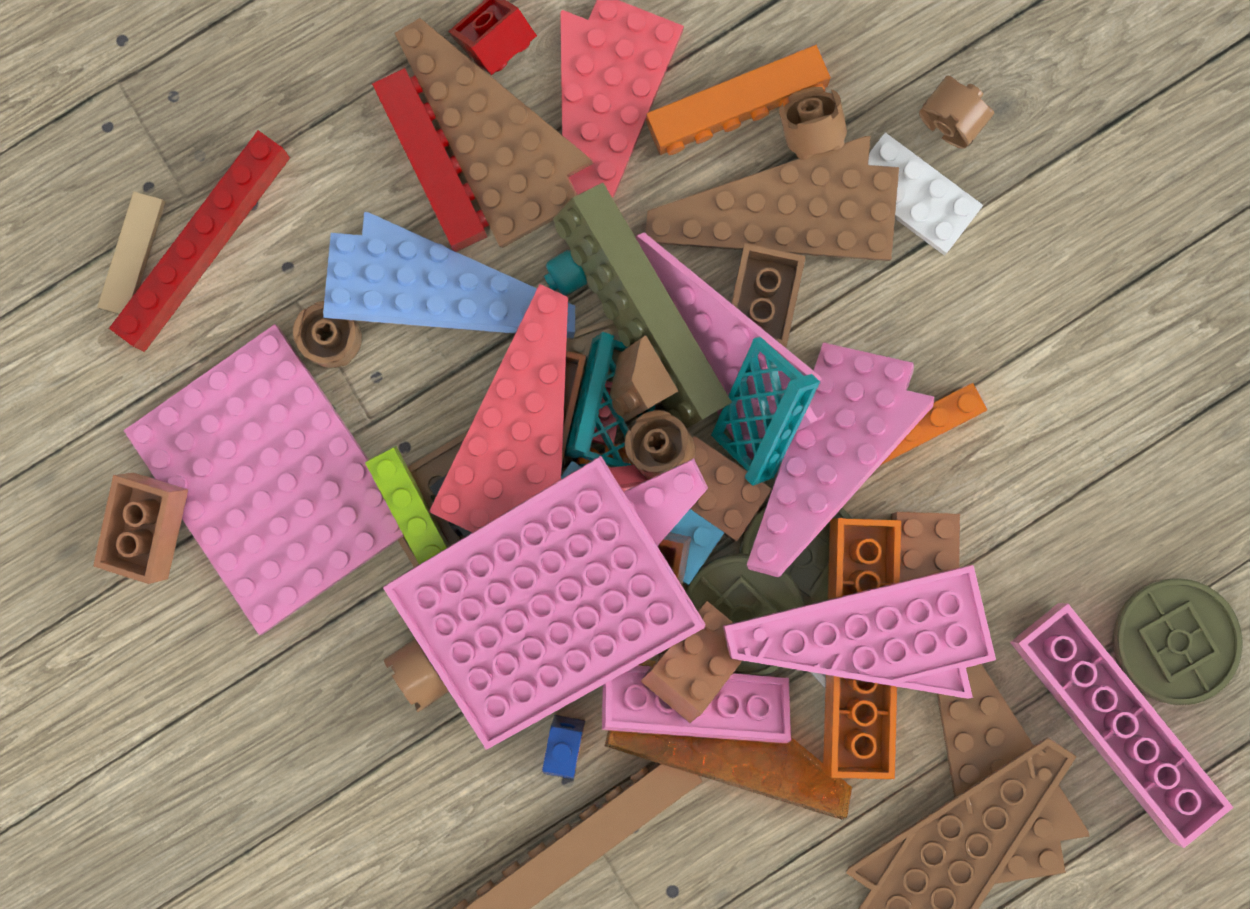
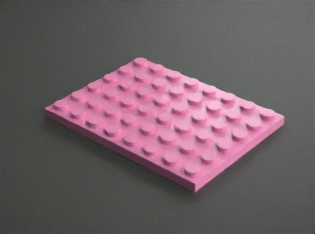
[124,324,404,635]
[383,456,706,750]

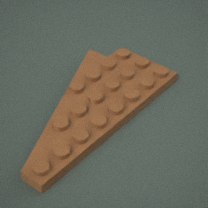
[395,18,594,248]
[646,136,899,261]
[937,664,1090,884]
[846,737,1077,909]

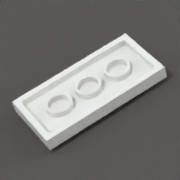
[868,132,983,256]

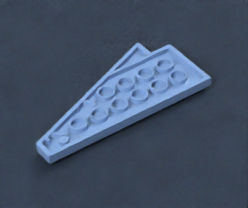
[323,212,575,338]

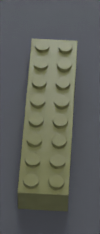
[553,183,732,428]

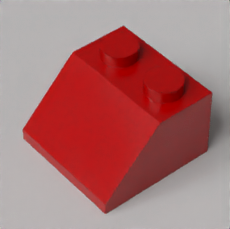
[448,0,537,75]

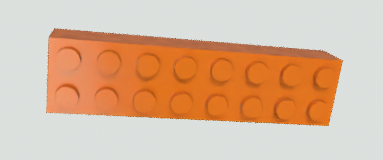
[823,518,901,779]

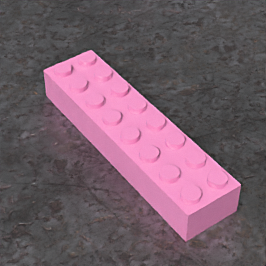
[1010,603,1234,848]

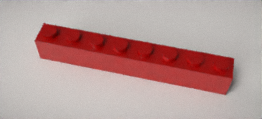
[108,130,291,352]

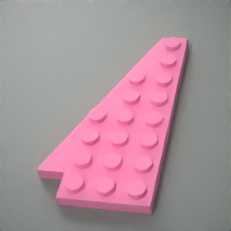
[747,343,934,578]

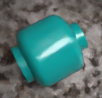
[543,250,587,296]

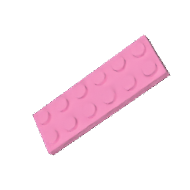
[602,665,791,743]

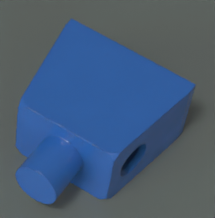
[542,715,585,780]

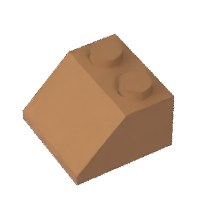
[610,336,678,422]

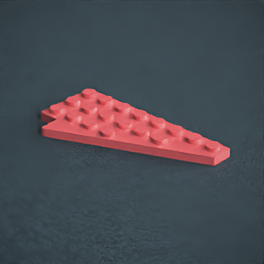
[560,0,684,198]
[429,284,568,533]

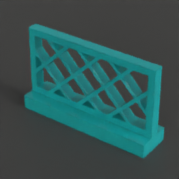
[564,332,656,467]
[711,337,820,486]

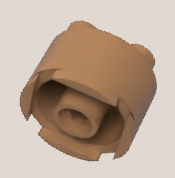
[919,75,994,149]
[779,87,847,159]
[293,301,362,368]
[625,411,696,480]
[383,639,449,712]

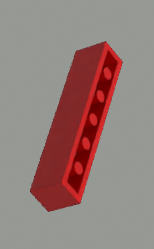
[372,68,489,252]

